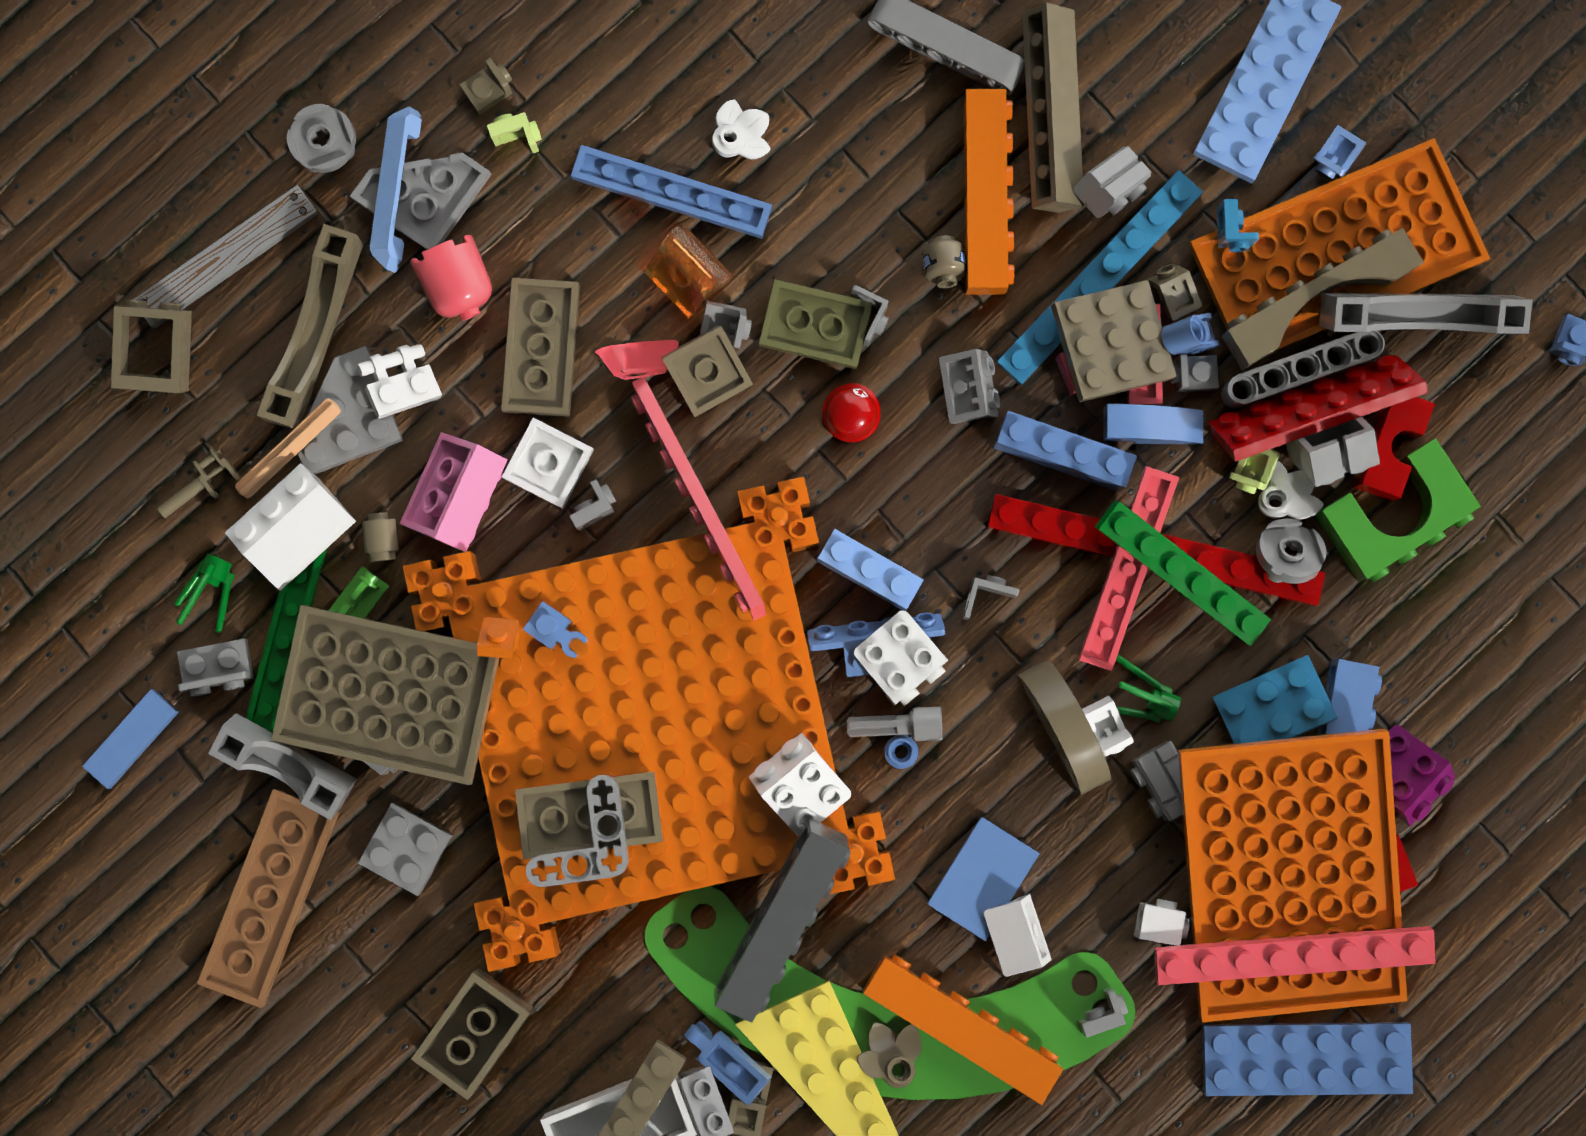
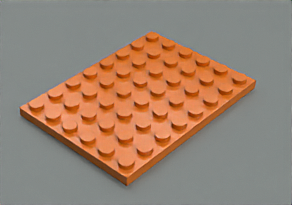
[1178,729,1407,1023]

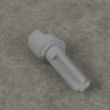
[847,706,943,741]

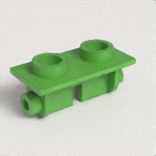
[328,566,390,618]

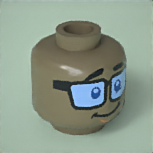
[921,235,967,288]

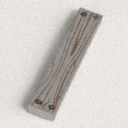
[133,185,319,329]

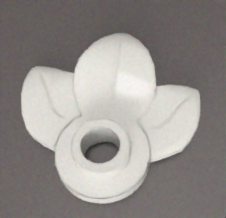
[712,100,771,159]
[1258,461,1323,519]

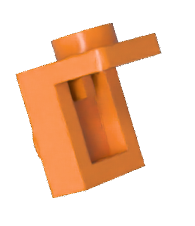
[477,617,519,659]

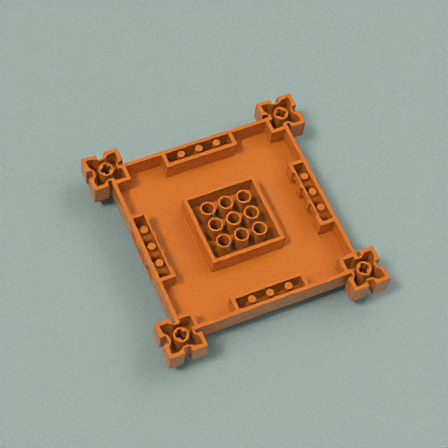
[403,476,895,972]

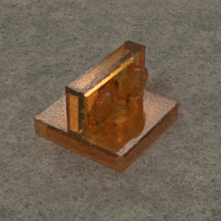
[644,226,733,319]

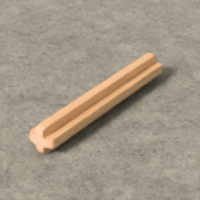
[235,398,341,498]

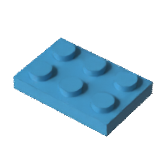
[1213,655,1338,744]

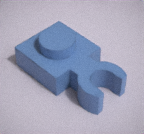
[522,601,588,658]

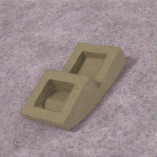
[729,1060,773,1136]

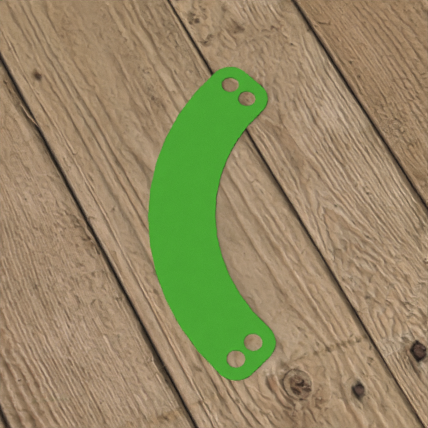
[645,886,1135,1100]

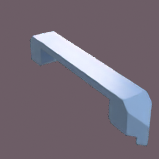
[370,107,422,273]

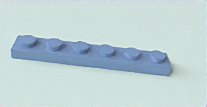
[571,145,772,239]

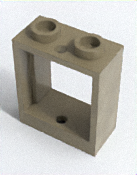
[111,300,192,393]

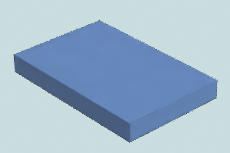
[927,817,1040,941]

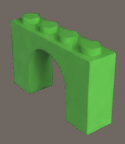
[1315,438,1481,583]

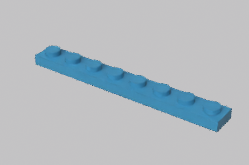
[996,170,1203,386]

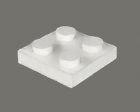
[502,418,594,509]

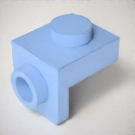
[1314,125,1366,179]

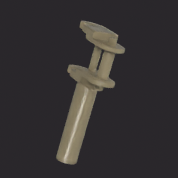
[157,448,241,518]

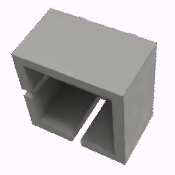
[1286,417,1380,487]

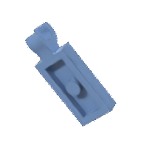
[684,1021,772,1106]

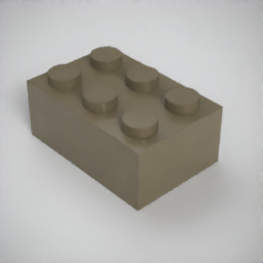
[411,968,534,1100]

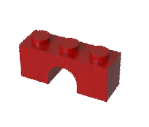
[1353,397,1435,502]

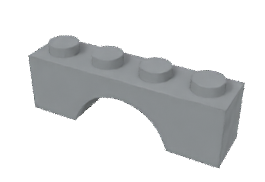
[208,713,357,820]

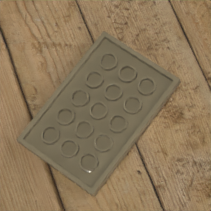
[271,605,499,785]

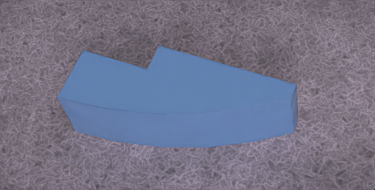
[1103,404,1203,444]

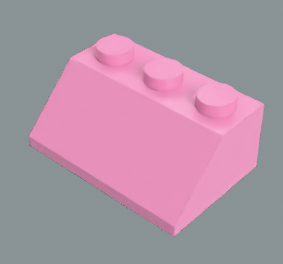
[399,432,507,552]

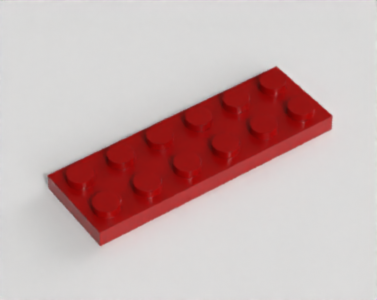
[1208,354,1428,462]

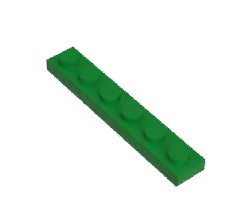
[1095,500,1271,646]

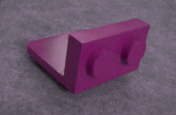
[1389,725,1455,827]

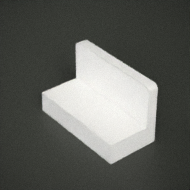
[984,894,1052,977]

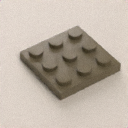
[1051,280,1177,402]

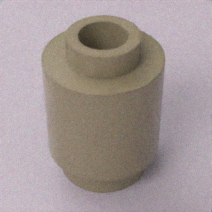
[361,512,399,562]

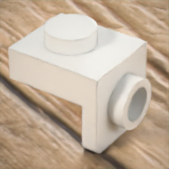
[1082,696,1134,756]

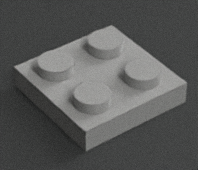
[358,803,453,896]

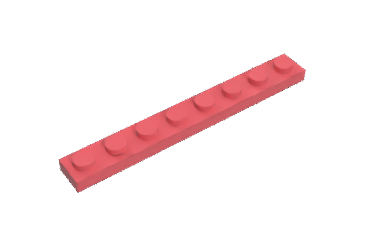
[631,378,766,621]
[1154,926,1435,985]

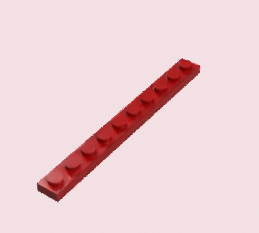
[987,494,1325,606]

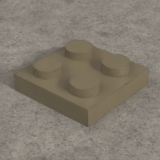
[661,324,753,417]

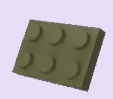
[759,279,873,369]

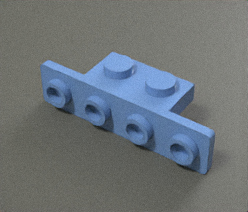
[807,613,945,677]

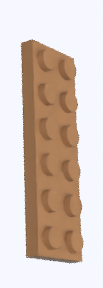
[197,789,340,1008]

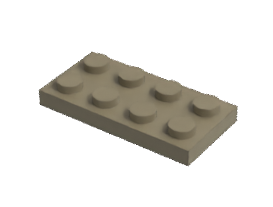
[501,278,580,417]
[515,772,663,860]

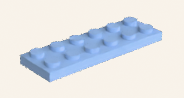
[1193,0,1342,184]

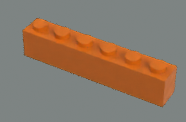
[963,89,1014,295]
[862,954,1063,1105]

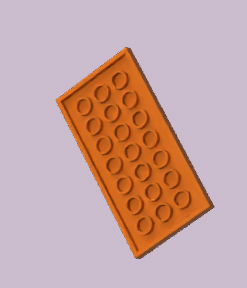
[1188,138,1490,352]

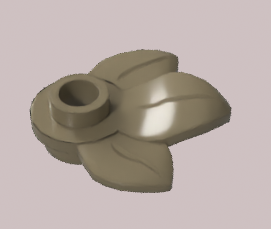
[857,1023,921,1088]

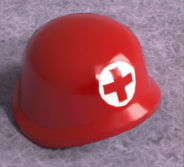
[822,383,881,443]

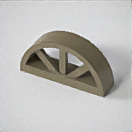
[1017,660,1111,796]

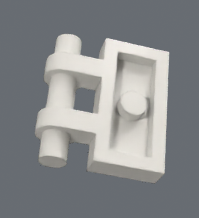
[357,344,442,420]

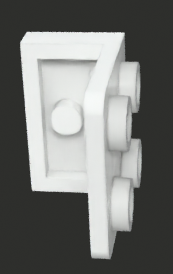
[854,611,948,706]
[749,732,851,837]

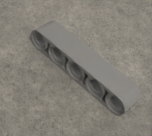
[867,0,1025,95]
[1221,331,1385,409]

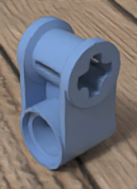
[1161,313,1220,355]

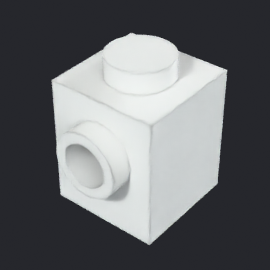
[1134,899,1189,946]

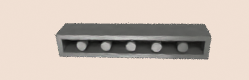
[714,818,851,1023]

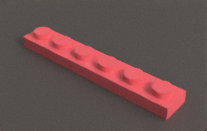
[1078,466,1179,671]

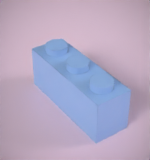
[817,529,923,611]

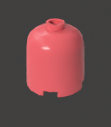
[410,235,492,321]

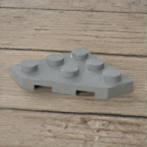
[350,152,492,250]
[298,346,403,475]

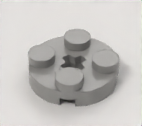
[287,104,356,173]
[1256,518,1326,584]

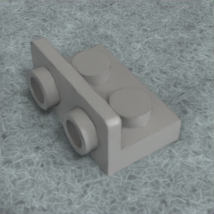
[939,349,1000,424]
[177,639,254,697]
[678,1066,734,1136]

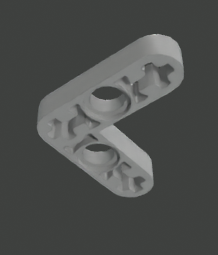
[526,775,629,887]

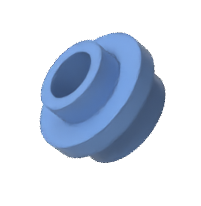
[884,735,918,769]

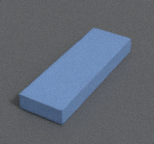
[82,689,180,789]

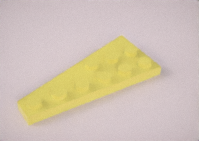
[735,980,899,1136]

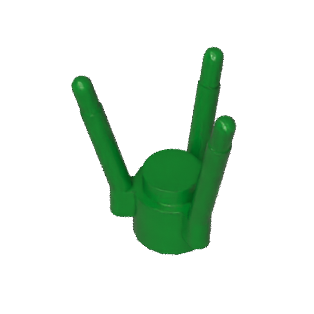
[174,553,236,633]
[1116,654,1181,723]

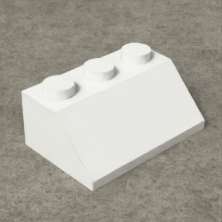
[225,463,356,591]

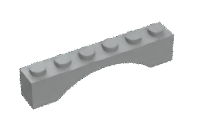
[1319,293,1533,334]

